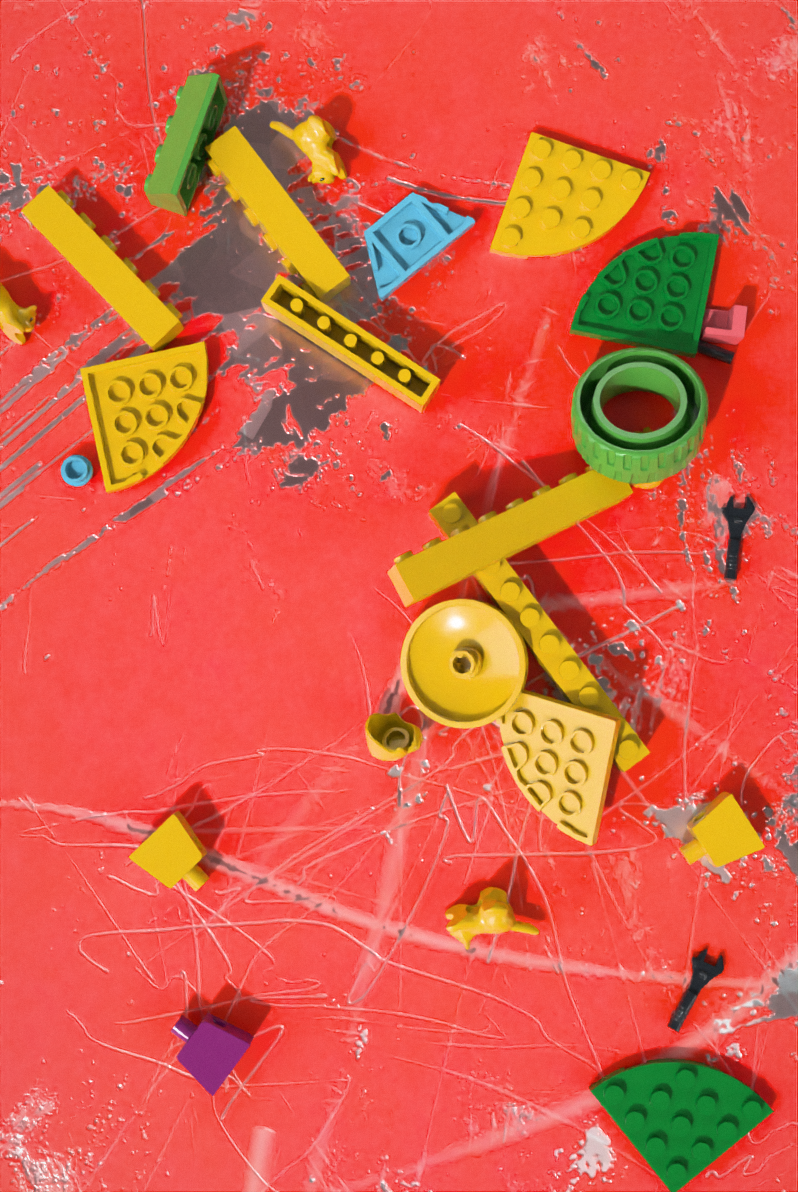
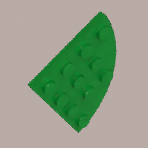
[569,232,720,358]
[589,1058,774,1192]

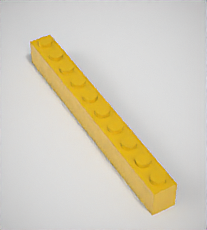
[428,492,650,772]

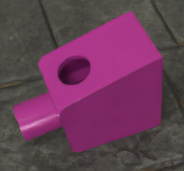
[171,1013,254,1096]

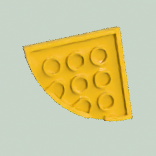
[489,132,650,259]
[80,341,209,494]
[496,689,621,846]

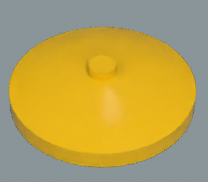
[400,599,528,729]

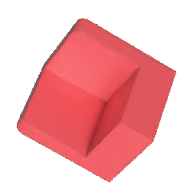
[699,305,747,345]

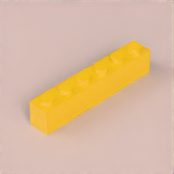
[205,126,351,304]
[21,185,185,352]
[261,274,440,413]

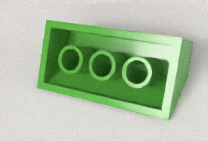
[144,73,228,216]

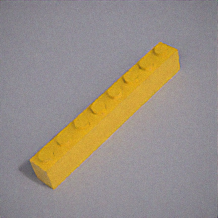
[387,465,634,607]

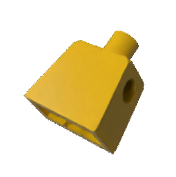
[679,791,765,867]
[129,810,209,892]

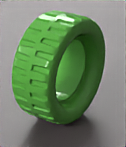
[571,347,709,484]

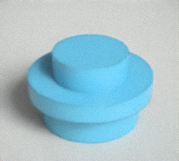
[61,455,93,487]

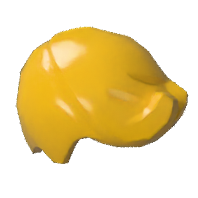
[365,712,424,761]

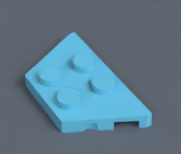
[364,192,475,301]

